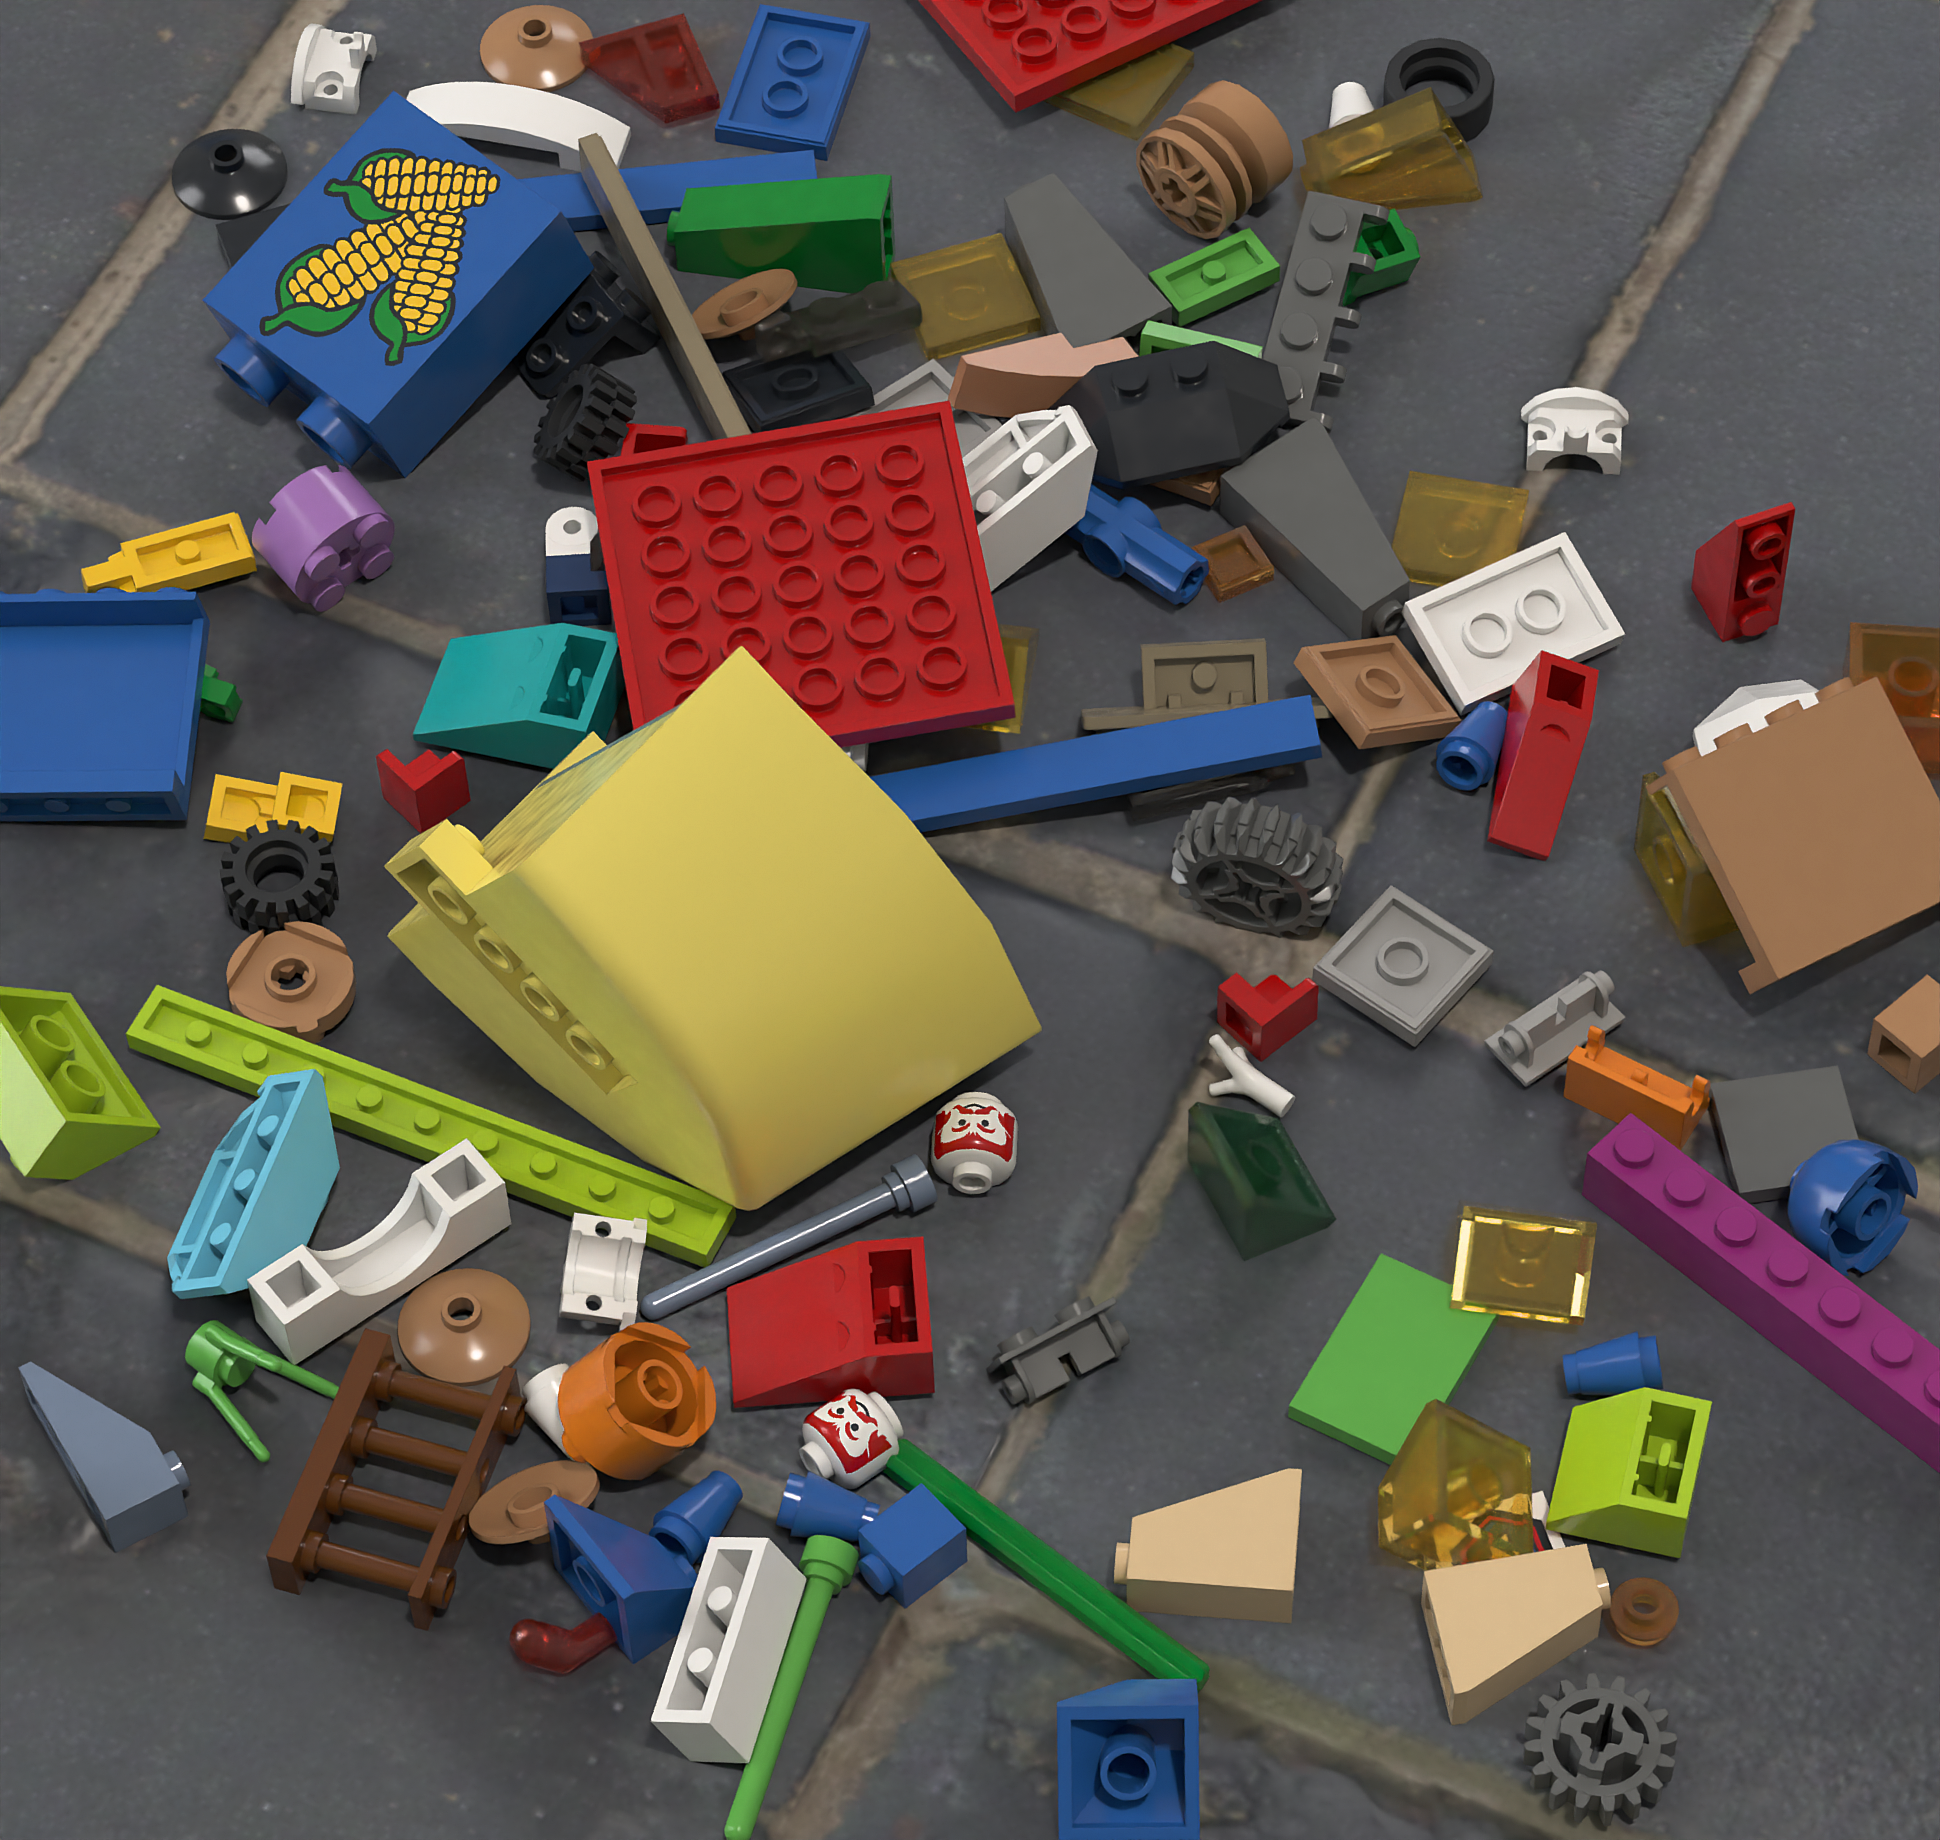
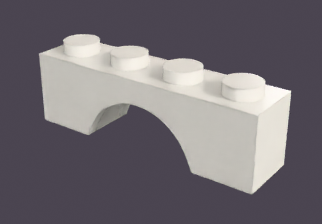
[247,1138,511,1365]

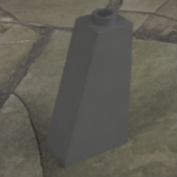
[1004,172,1172,356]
[1220,416,1410,641]

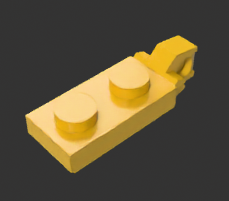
[81,512,257,593]

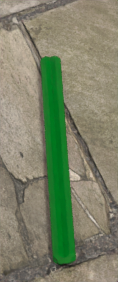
[883,1438,1210,1693]

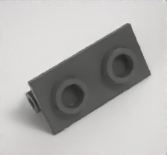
[986,1296,1130,1404]

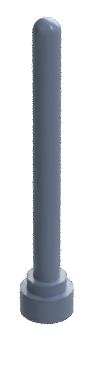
[640,1154,937,1320]

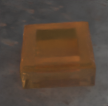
[1191,525,1274,603]

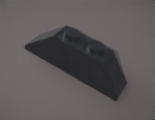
[1047,341,1290,490]

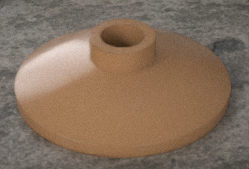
[480,5,594,92]
[692,269,797,341]
[398,1268,531,1387]
[469,1460,600,1544]

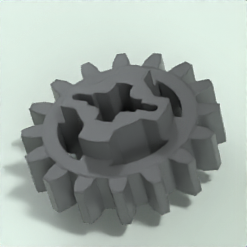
[1522,1673,1677,1826]

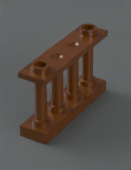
[266,1328,527,1631]

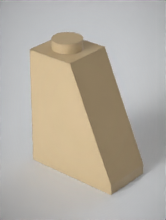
[1114,1468,1302,1623]
[1421,1544,1611,1725]

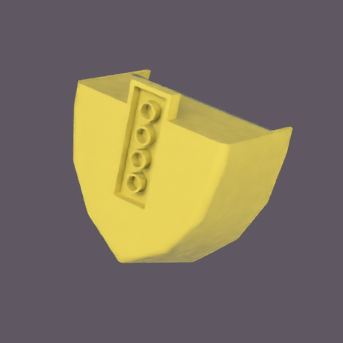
[384,646,1042,1211]

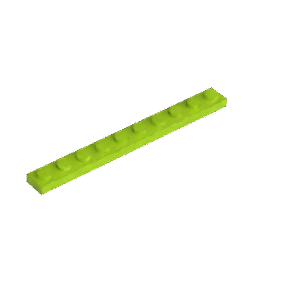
[126,985,736,1268]

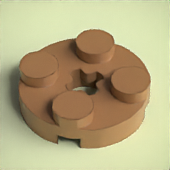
[226,921,356,1044]

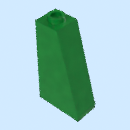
[667,174,896,298]

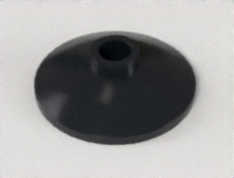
[172,129,288,220]

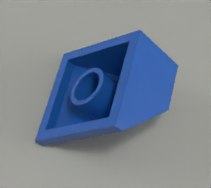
[544,1495,698,1665]
[1057,1679,1200,1840]

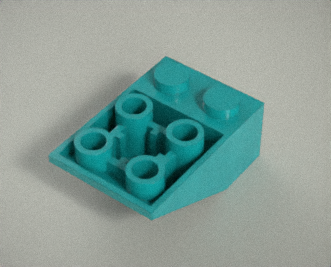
[413,623,626,769]

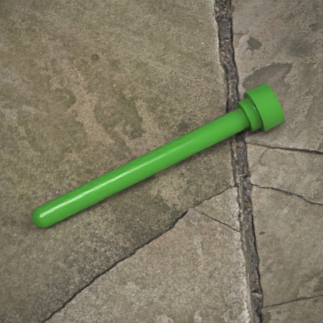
[724,1535,859,1840]

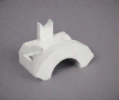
[291,24,377,115]
[1521,387,1629,475]
[559,1212,647,1331]

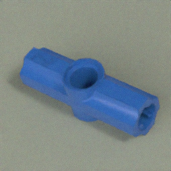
[1064,484,1209,605]

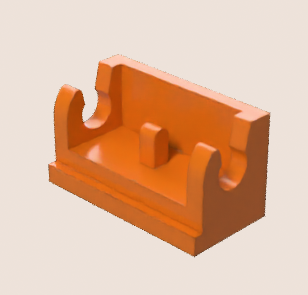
[1564,1025,1710,1151]

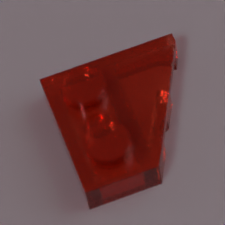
[579,13,720,124]

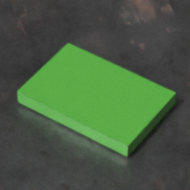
[1288,1253,1500,1474]

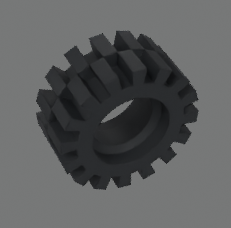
[534,363,637,482]
[220,820,340,935]

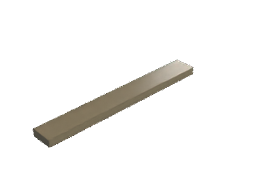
[578,133,751,440]

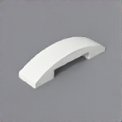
[406,82,631,172]

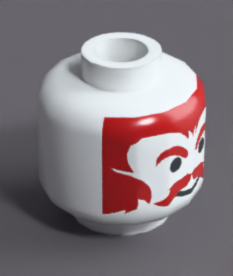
[931,1092,1018,1194]
[799,1389,903,1489]

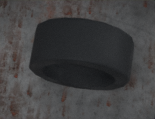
[1383,38,1495,148]

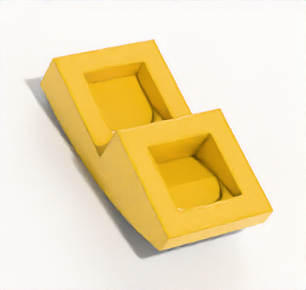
[203,772,342,843]

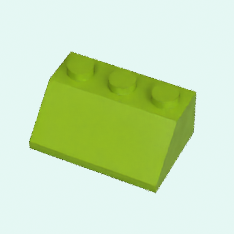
[0,986,161,1180]

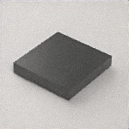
[1708,1065,1859,1203]

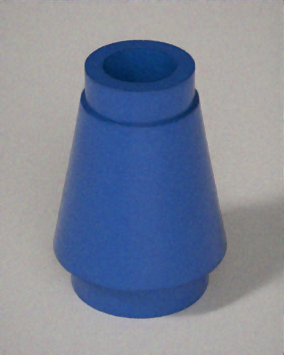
[1436,701,1507,790]
[1563,1331,1663,1396]
[776,1470,880,1542]
[649,1471,743,1566]

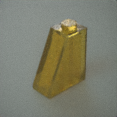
[1300,87,1483,210]

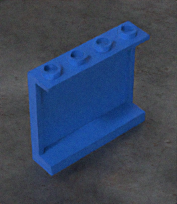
[0,587,210,821]

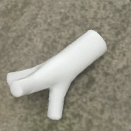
[1209,1034,1296,1118]

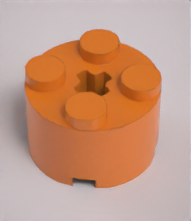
[558,1322,716,1480]

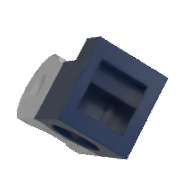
[546,507,612,626]

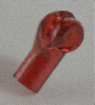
[509,1612,617,1674]

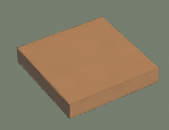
[1294,635,1462,749]

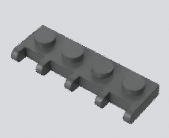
[1263,191,1390,433]

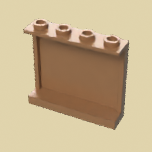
[1646,676,1940,994]

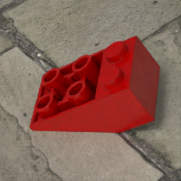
[727,1236,935,1408]

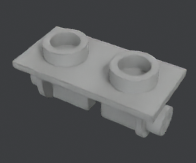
[1484,970,1625,1087]

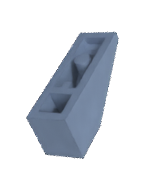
[18,1362,191,1553]

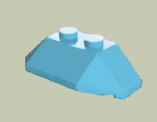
[167,1069,340,1299]

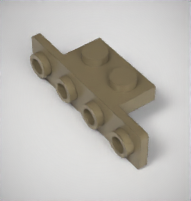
[1081,638,1334,734]

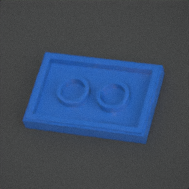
[715,4,871,161]

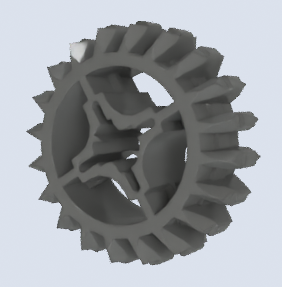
[1171,797,1344,938]

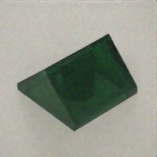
[1188,1102,1337,1261]

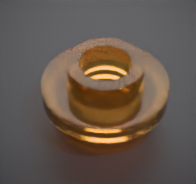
[1609,1577,1679,1646]

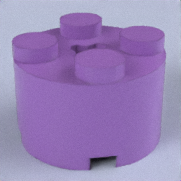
[252,465,395,612]

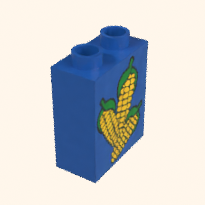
[203,91,594,478]

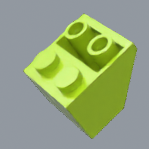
[1545,1387,1712,1558]

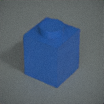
[858,1483,968,1609]

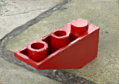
[1691,502,1796,642]
[1487,650,1599,861]

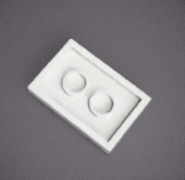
[1401,532,1625,716]

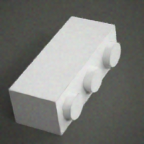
[650,1537,807,1763]

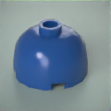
[1788,1139,1918,1276]

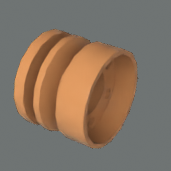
[1136,80,1293,239]

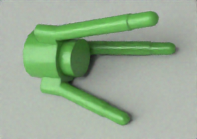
[185,1320,339,1462]

